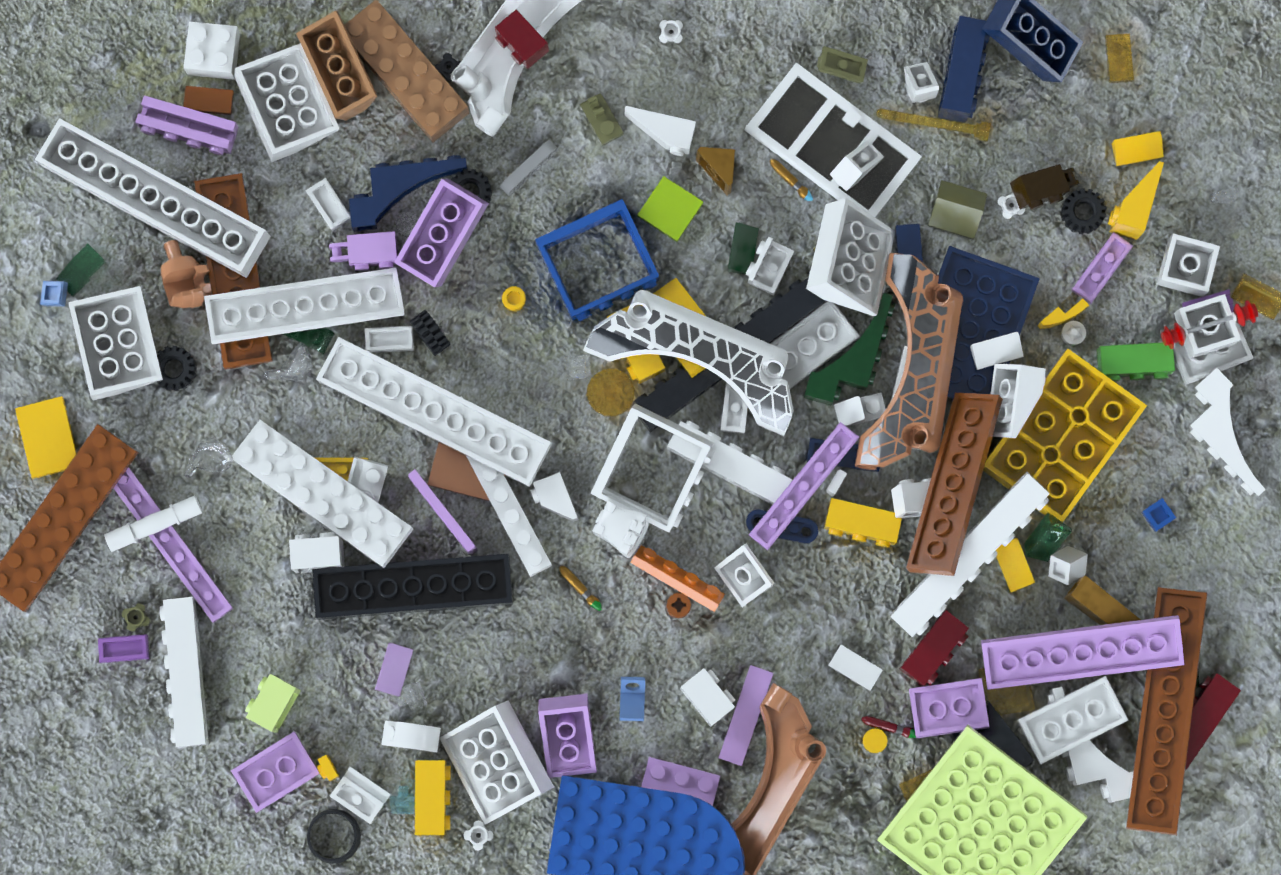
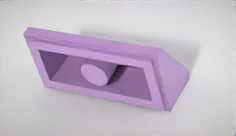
[375,642,413,697]

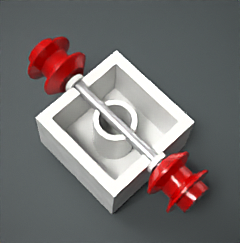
[1161,294,1258,359]

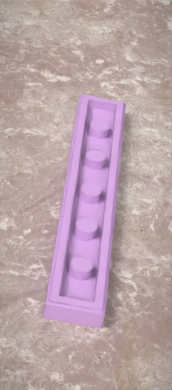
[748,422,859,551]

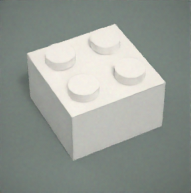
[184,22,240,80]
[1156,234,1220,297]
[289,532,345,574]
[680,668,735,727]

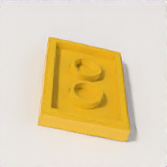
[15,396,77,479]

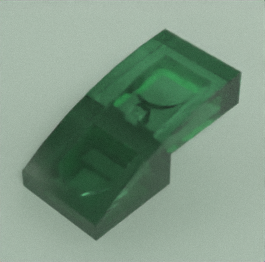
[56,244,106,297]

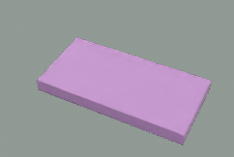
[408,469,478,556]

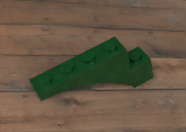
[804,293,895,406]

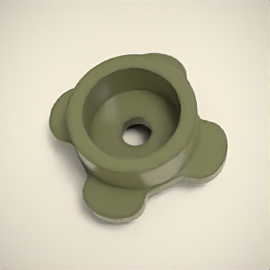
[122,603,150,632]

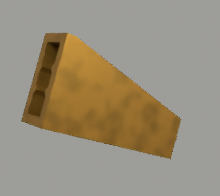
[1064,575,1141,625]

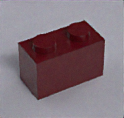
[495,9,549,69]

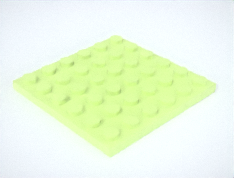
[877,725,1087,875]

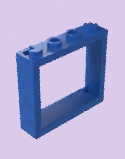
[535,199,660,321]

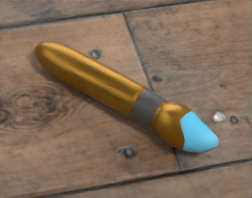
[769,159,813,201]

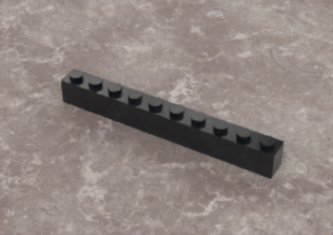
[634,271,827,433]

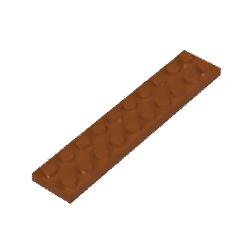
[1126,587,1207,836]

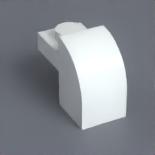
[382,721,441,752]

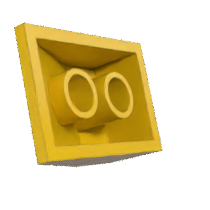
[1107,161,1164,240]

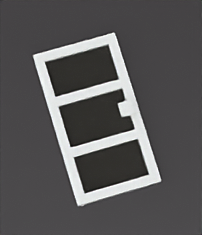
[744,63,922,218]

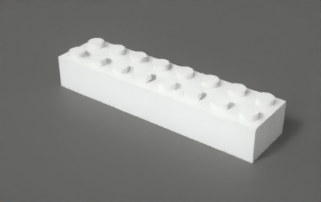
[891,472,1050,637]

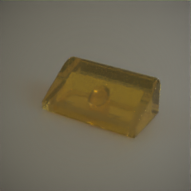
[1231,273,1281,320]

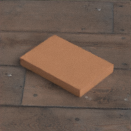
[427,442,506,502]

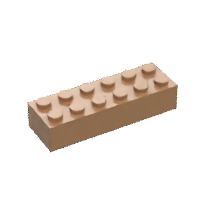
[344,0,469,143]

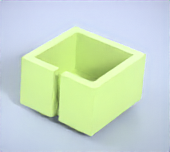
[245,674,301,733]

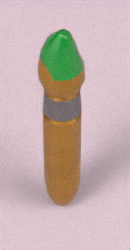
[559,565,602,611]

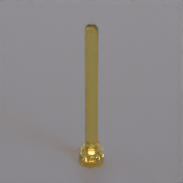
[876,109,991,142]

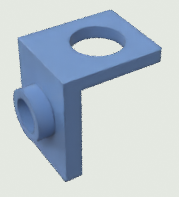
[620,677,645,721]

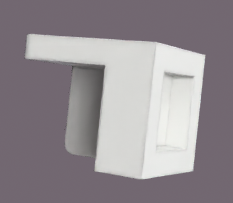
[1048,546,1088,585]

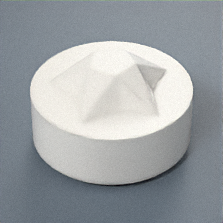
[1061,321,1086,346]

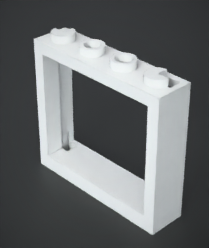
[591,404,715,532]

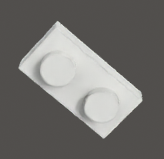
[720,382,748,434]

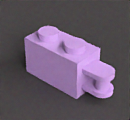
[329,231,398,271]

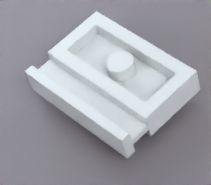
[348,456,389,503]
[330,767,391,824]

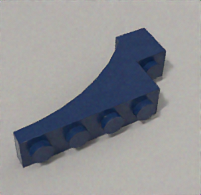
[349,155,468,232]

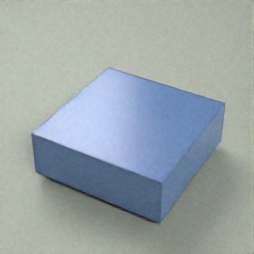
[40,281,68,307]

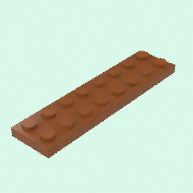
[194,173,273,370]
[906,392,1003,576]
[0,424,139,612]

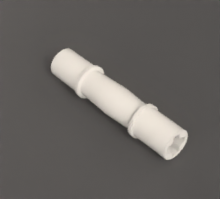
[104,495,203,552]

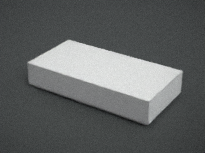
[305,178,351,231]
[365,326,414,353]
[828,645,883,691]

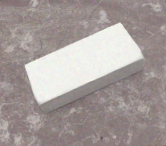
[970,332,1024,370]

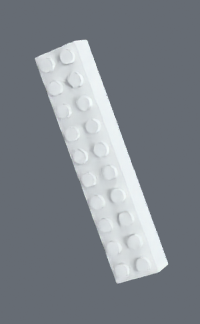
[35,118,271,278]

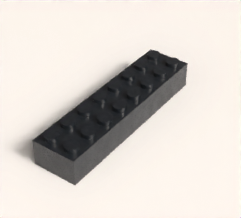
[312,554,513,620]

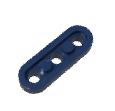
[746,509,818,544]

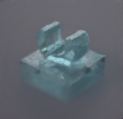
[390,786,415,814]

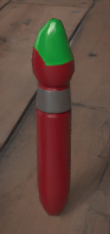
[861,716,916,738]

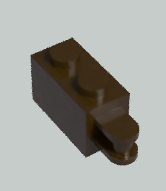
[1010,164,1080,210]

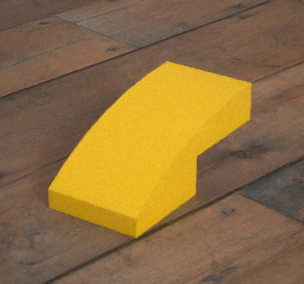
[1037,299,1089,329]

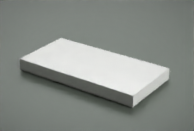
[770,301,860,389]
[1017,676,1128,764]

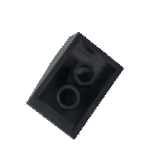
[952,700,1034,767]

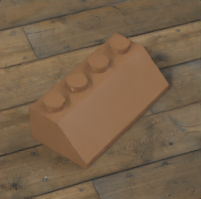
[296,11,377,121]

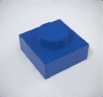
[1141,498,1176,532]

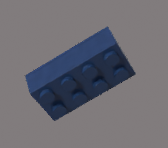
[982,0,1083,83]
[937,16,990,125]

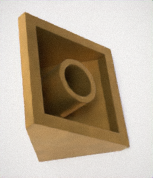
[696,147,735,196]

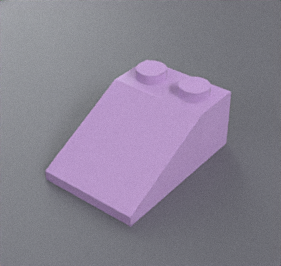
[538,693,597,778]

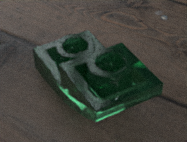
[282,327,335,354]

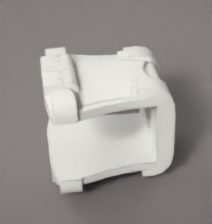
[592,501,649,559]

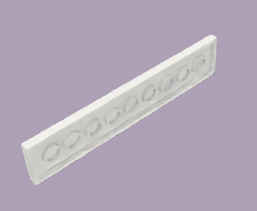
[316,337,552,487]

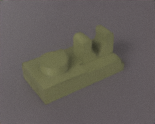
[817,46,868,84]
[580,93,624,146]

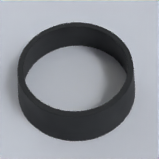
[307,809,361,864]

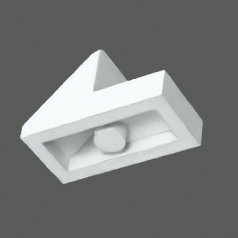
[834,393,886,427]

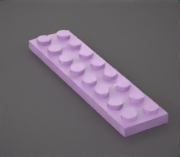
[981,615,1184,690]

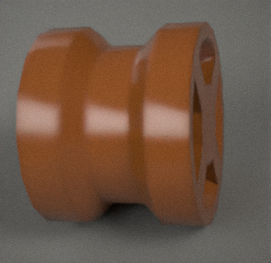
[666,593,691,619]

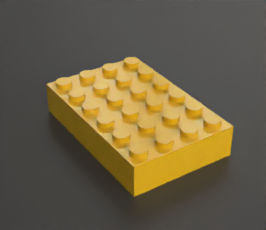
[983,349,1147,525]

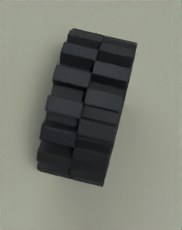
[451,169,492,203]
[1061,188,1107,235]
[410,310,451,356]
[157,346,197,391]

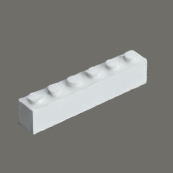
[667,420,795,505]
[160,597,209,748]

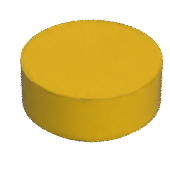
[502,286,526,311]
[862,729,888,753]

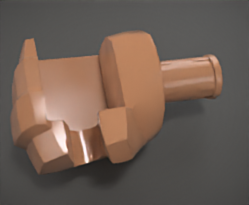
[161,240,212,308]

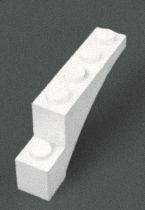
[1190,368,1265,496]
[1047,687,1134,803]

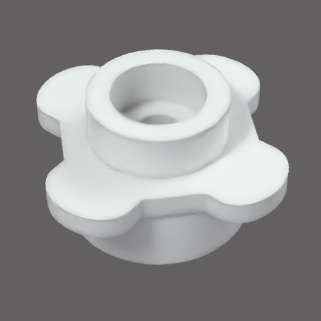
[659,20,683,44]
[998,193,1025,219]
[464,821,493,850]

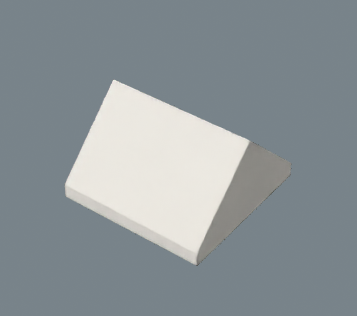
[714,544,774,607]

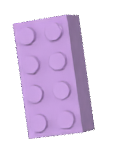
[394,179,489,287]

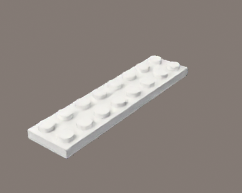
[204,268,404,344]
[231,420,413,568]

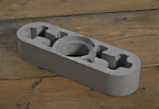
[500,140,559,196]

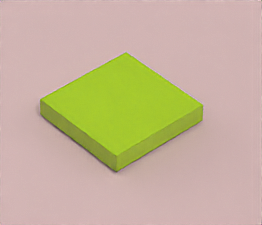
[637,176,704,242]

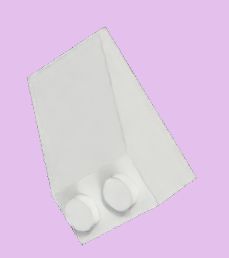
[991,364,1046,438]

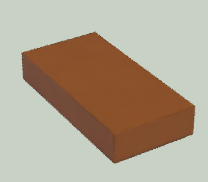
[183,86,234,115]

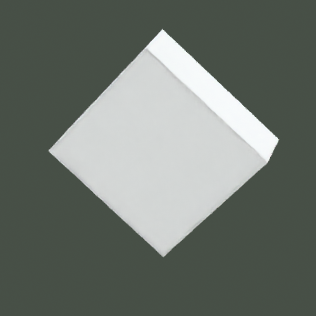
[826,469,847,497]

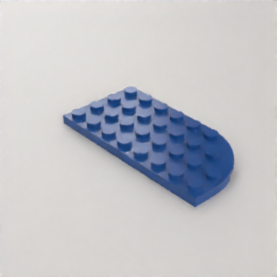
[547,775,745,875]

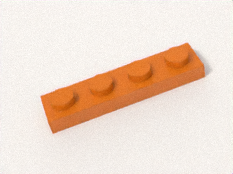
[630,545,725,612]

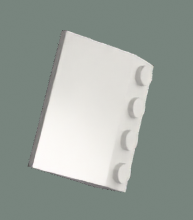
[234,43,339,162]
[806,198,895,316]
[68,286,163,400]
[439,700,554,825]

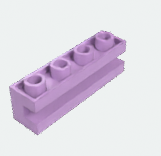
[135,95,239,155]

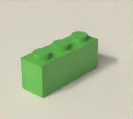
[1097,343,1175,382]

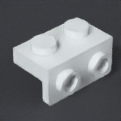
[746,237,794,295]

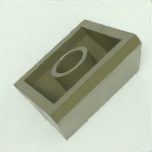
[928,180,987,240]

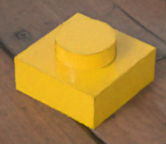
[317,755,340,781]

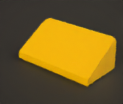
[1111,131,1164,166]
[996,538,1035,593]

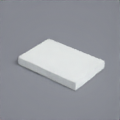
[1173,322,1253,386]

